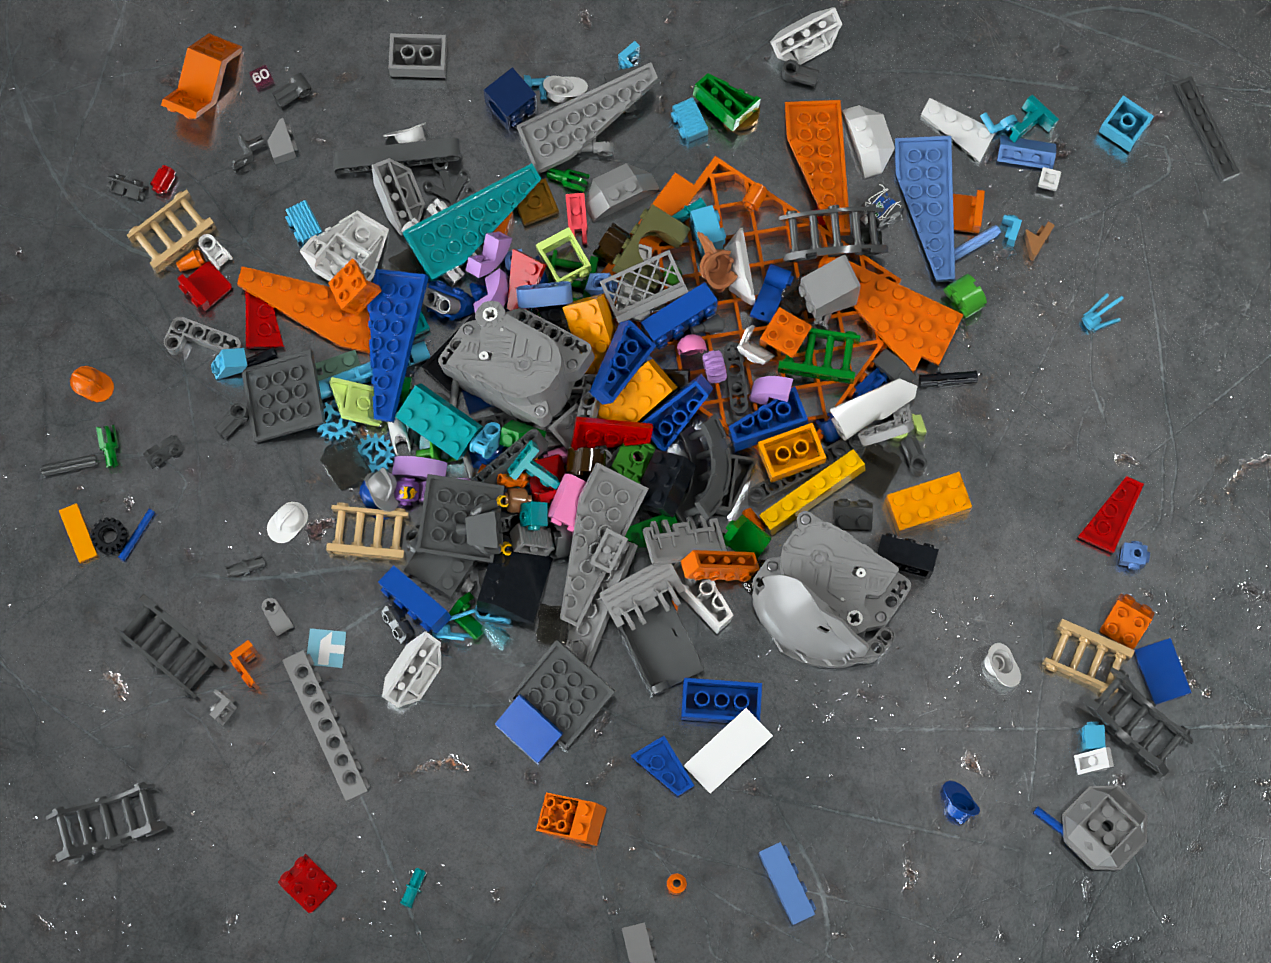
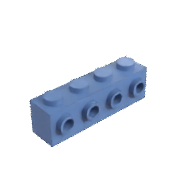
[758,842,816,926]

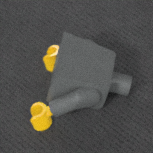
[456,495,512,555]

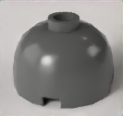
[548,522,573,558]

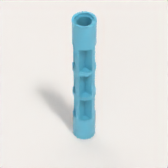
[319,341,430,400]

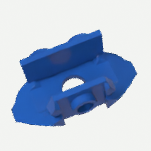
[427,281,475,321]

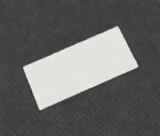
[684,708,773,794]

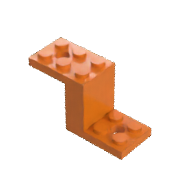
[161,33,243,119]

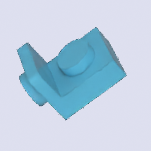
[618,41,640,69]
[1001,215,1022,247]

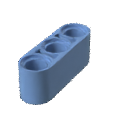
[516,281,573,308]

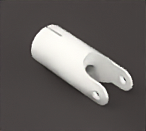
[387,412,411,455]

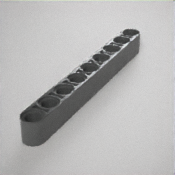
[405,429,549,553]

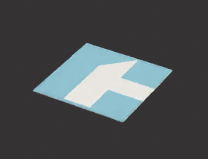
[307,628,346,668]

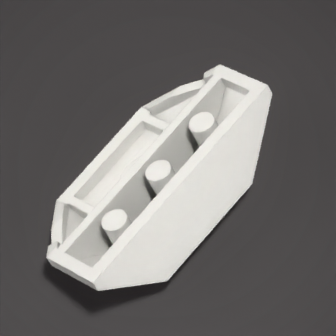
[770,7,842,65]
[841,105,895,179]
[723,228,755,306]
[382,631,441,708]

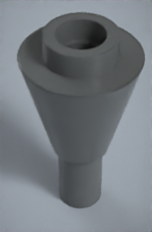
[690,314,725,334]

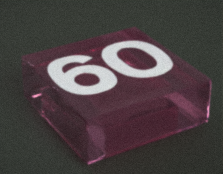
[249,65,274,90]

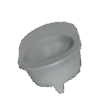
[365,468,398,512]

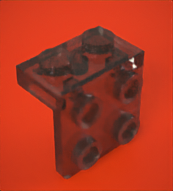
[320,434,372,490]
[851,443,902,497]

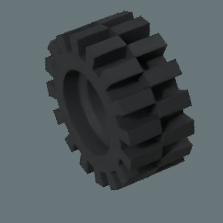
[91,517,128,554]

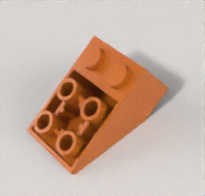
[536,792,607,846]

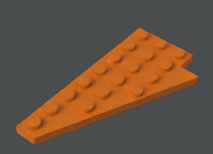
[817,255,964,373]

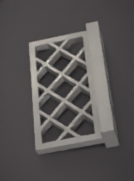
[599,250,688,324]

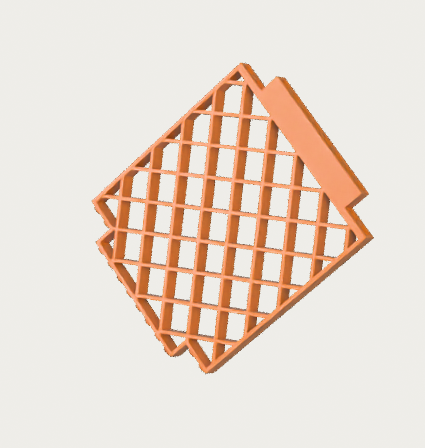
[601,156,902,457]

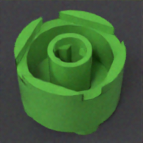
[943,274,987,319]

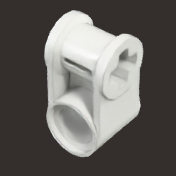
[199,234,233,271]

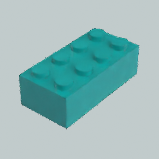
[395,383,483,460]

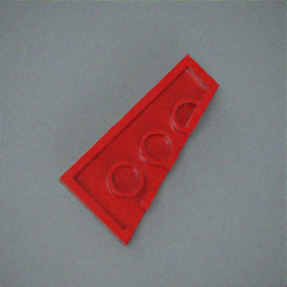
[245,291,284,349]
[571,416,653,451]

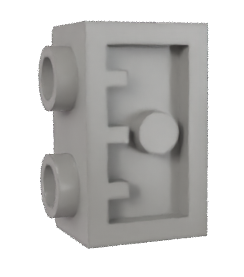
[590,528,629,573]
[209,689,237,726]

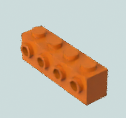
[680,550,760,582]

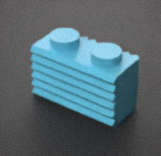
[671,97,708,143]
[285,200,323,245]

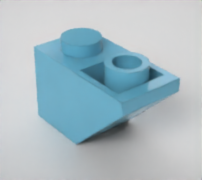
[211,348,247,380]

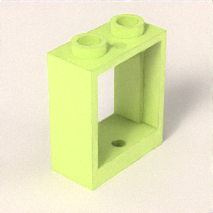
[536,227,591,284]

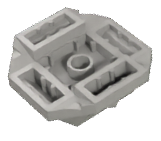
[1061,785,1148,871]

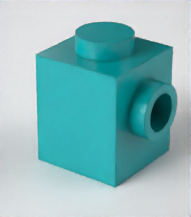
[519,502,548,531]

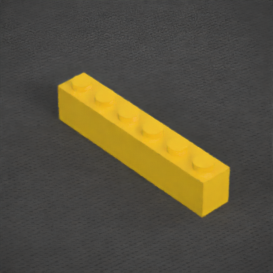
[759,449,866,536]

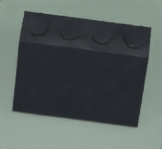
[477,534,553,625]

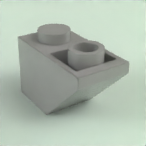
[267,118,298,164]

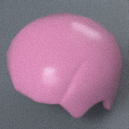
[677,334,707,356]

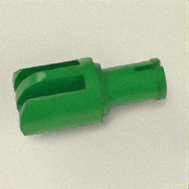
[547,168,590,192]
[96,425,119,468]

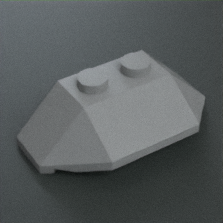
[372,158,425,235]
[585,163,660,222]

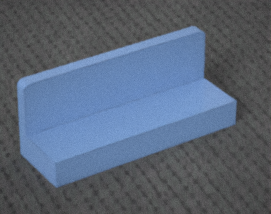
[997,135,1056,169]

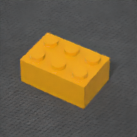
[757,422,826,483]

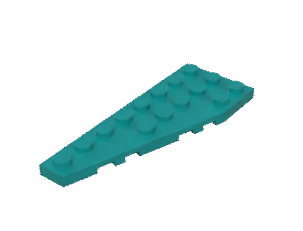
[402,163,541,281]

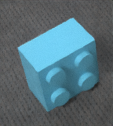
[1099,96,1154,152]
[690,205,726,258]

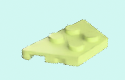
[329,377,383,427]

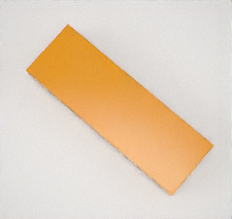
[59,503,98,564]

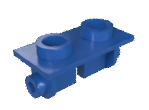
[852,368,888,398]

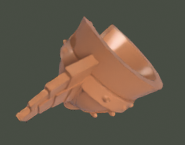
[697,231,738,293]

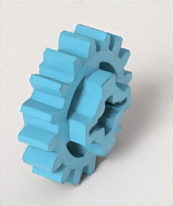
[317,400,357,442]
[353,433,395,474]

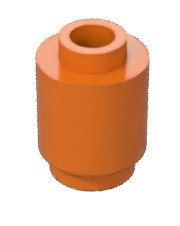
[742,182,767,212]
[667,873,687,895]

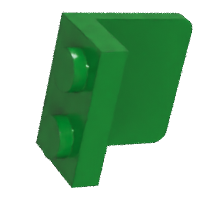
[722,514,771,560]

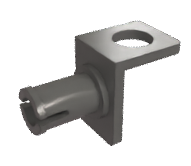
[232,134,267,170]

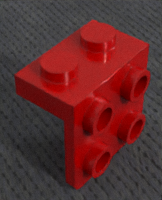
[177,261,232,311]
[528,454,565,503]
[278,854,337,913]

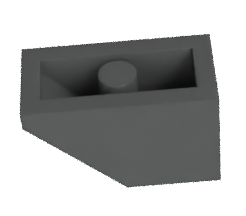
[873,349,916,383]

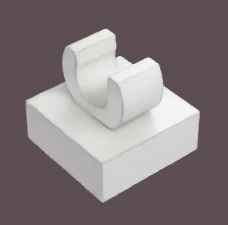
[1038,167,1061,191]

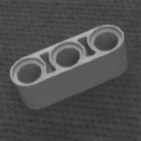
[423,283,461,314]

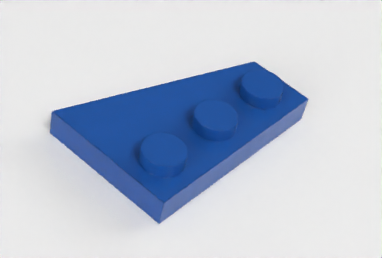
[631,736,695,796]

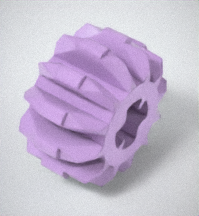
[702,350,727,384]

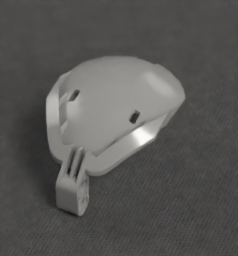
[752,575,895,668]

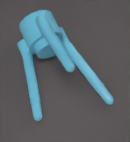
[1082,293,1124,331]
[432,609,475,641]

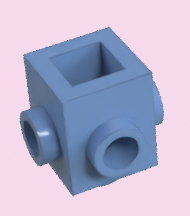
[1119,541,1150,570]

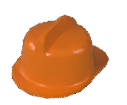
[70,366,114,402]

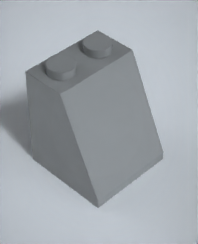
[798,255,861,319]

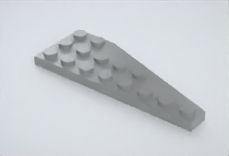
[516,62,660,174]
[560,462,649,627]
[565,541,638,667]

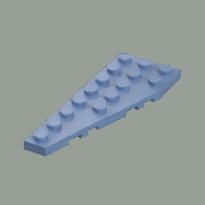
[895,136,955,282]

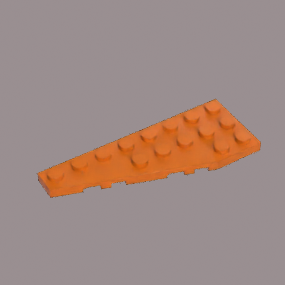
[785,100,851,236]
[237,266,371,354]

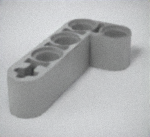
[164,317,243,355]

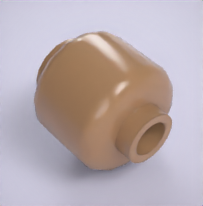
[502,488,532,513]

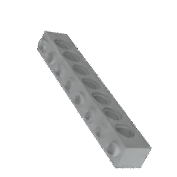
[282,650,370,803]

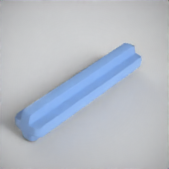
[954,225,1001,260]

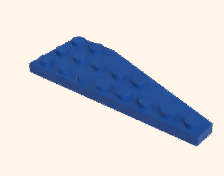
[367,269,429,423]

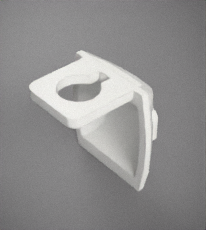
[737,325,775,365]

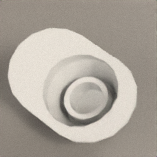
[543,76,588,103]
[383,122,426,144]
[267,502,308,543]
[985,643,1021,687]

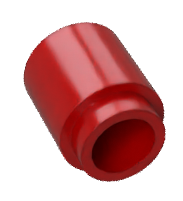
[150,165,176,194]

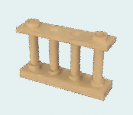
[127,189,217,274]
[326,503,410,561]
[1042,619,1135,695]

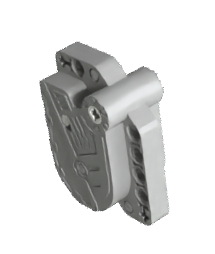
[438,301,595,426]
[752,511,911,638]

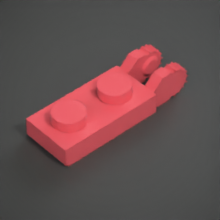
[566,193,587,245]

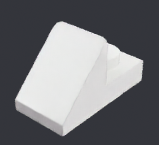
[1074,747,1114,775]

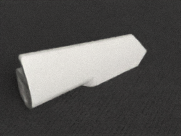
[830,378,917,441]

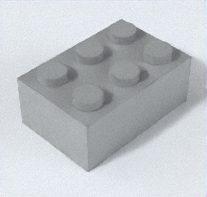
[388,33,447,78]

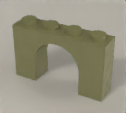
[612,204,691,292]

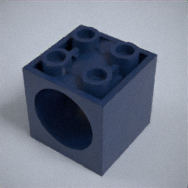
[484,67,538,130]

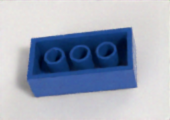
[641,282,718,351]
[681,678,762,723]

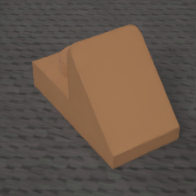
[1023,221,1055,261]

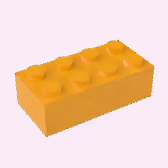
[563,293,616,375]
[597,359,678,422]
[885,471,972,536]

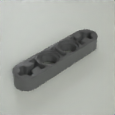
[724,342,748,416]

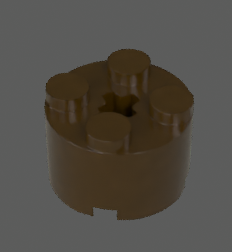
[593,223,632,265]
[566,448,606,478]

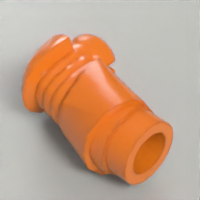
[497,470,529,488]

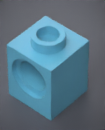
[1082,722,1106,751]

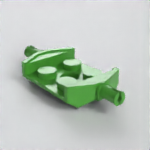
[609,439,660,484]

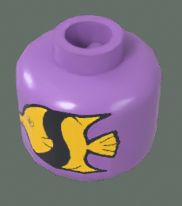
[394,477,419,505]

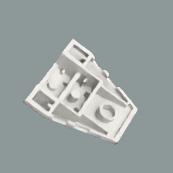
[300,210,389,282]

